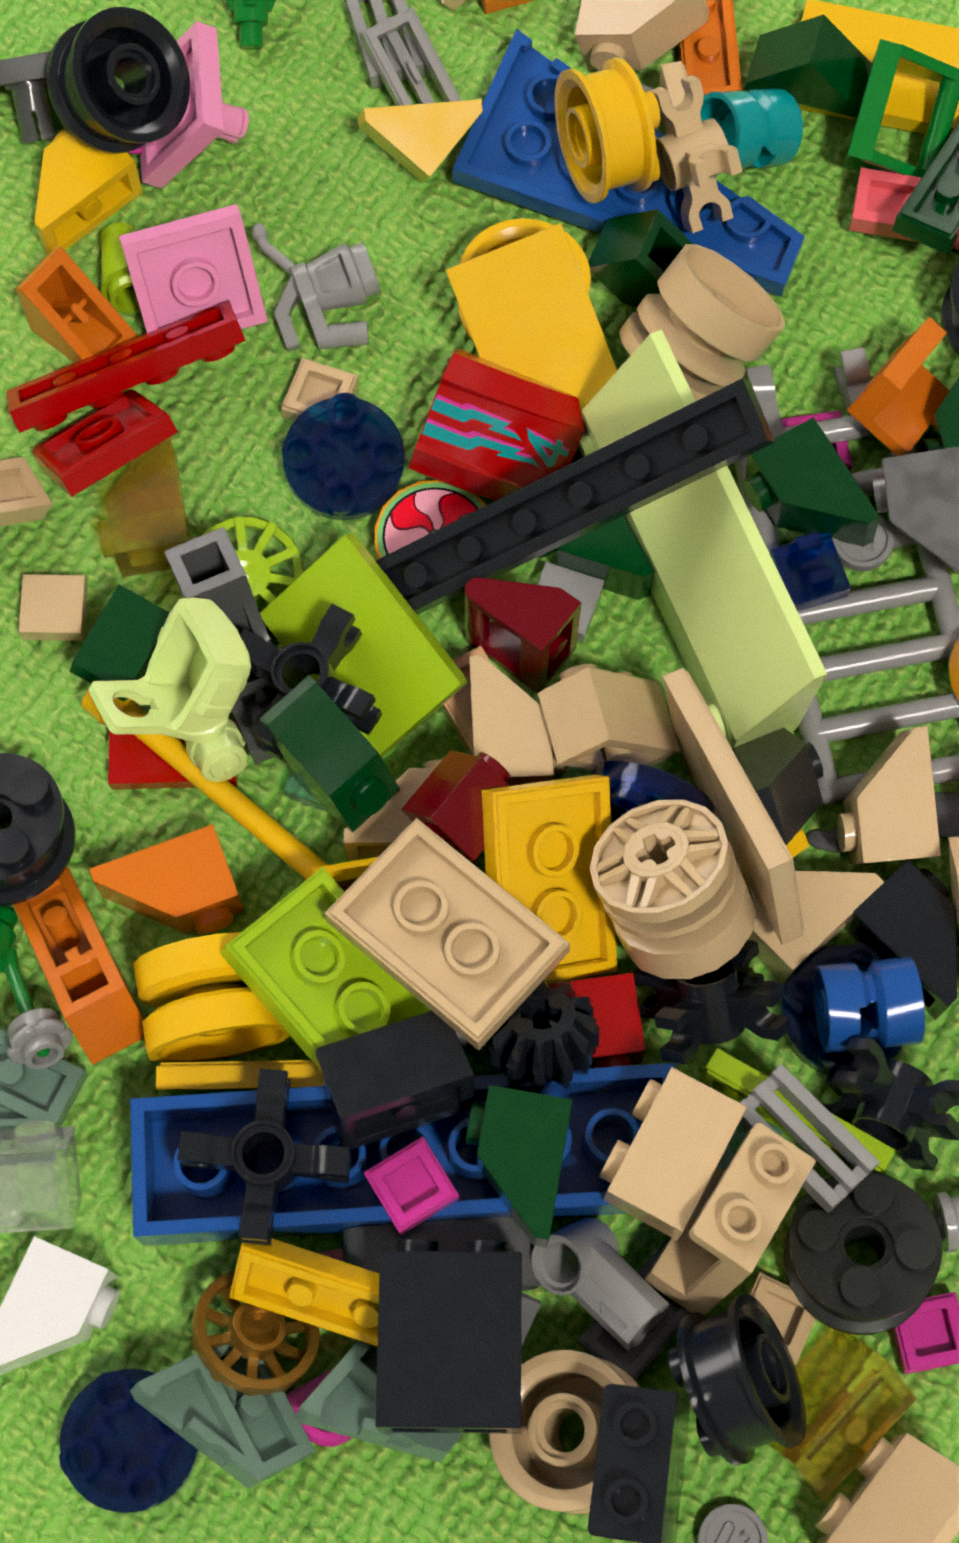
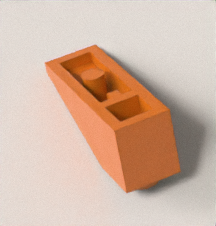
[13,865,145,1065]

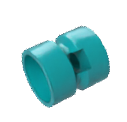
[700,88,803,169]

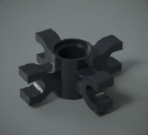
[240,604,382,760]
[633,940,791,1065]
[821,1037,959,1171]
[177,1068,352,1246]

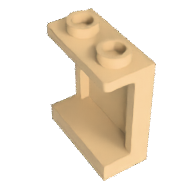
[644,1123,817,1316]

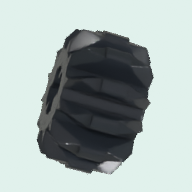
[485,979,599,1094]

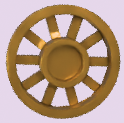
[191,1270,320,1396]

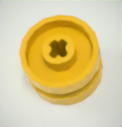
[133,932,290,1063]

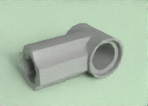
[531,1217,669,1351]

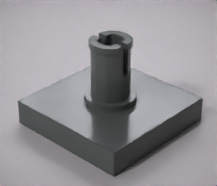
[0,51,58,143]

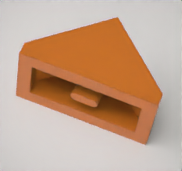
[16,246,138,363]

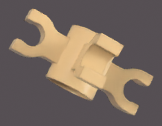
[650,75,743,233]

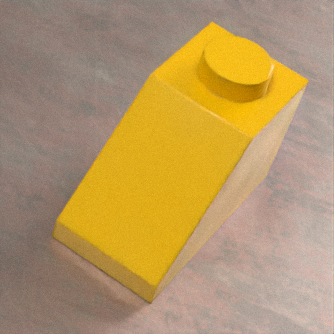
[34,128,143,256]

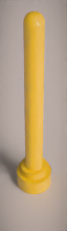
[81,687,328,880]

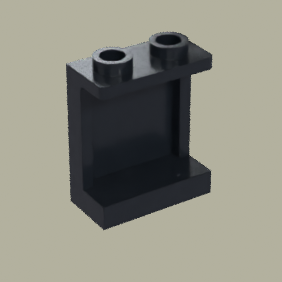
[375,1239,523,1434]
[588,1384,690,1543]

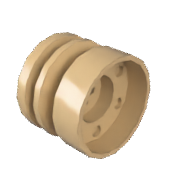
[619,244,785,401]
[590,799,756,979]

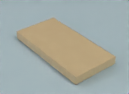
[662,668,805,944]

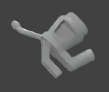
[252,223,381,352]

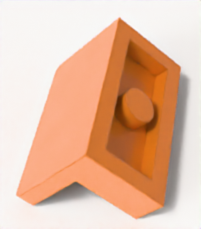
[847,316,950,456]

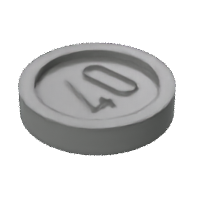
[830,513,894,571]
[697,1504,768,1543]

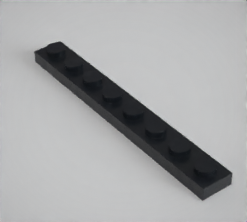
[376,378,775,615]

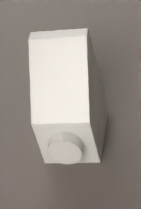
[0,1236,120,1375]

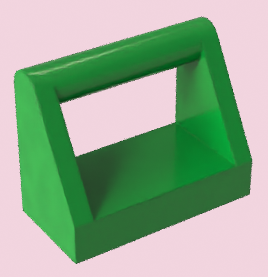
[843,39,959,178]

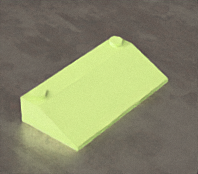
[576,329,827,748]

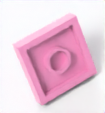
[140,21,249,188]
[119,204,268,333]

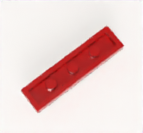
[6,300,246,433]

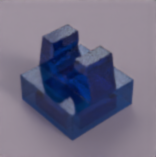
[770,531,851,612]

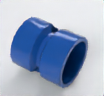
[813,957,925,1053]

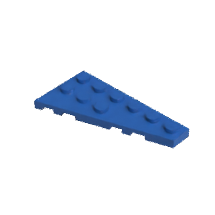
[452,29,804,297]

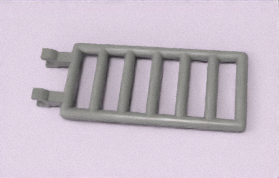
[734,347,959,804]

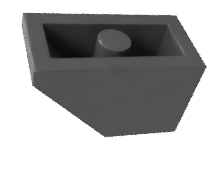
[873,446,959,574]

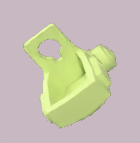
[89,597,251,782]

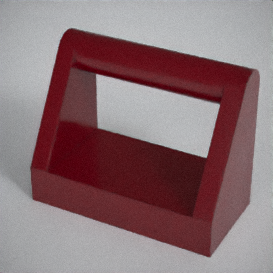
[465,577,582,694]

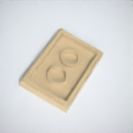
[324,818,570,1051]

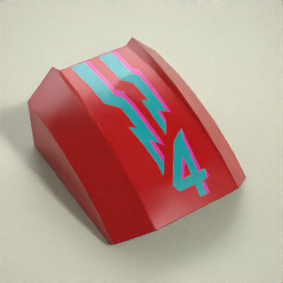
[409,349,585,501]

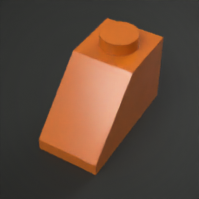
[89,824,244,934]

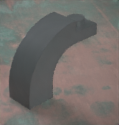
[164,527,278,765]

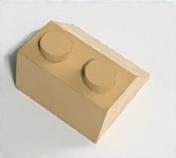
[814,1433,959,1543]

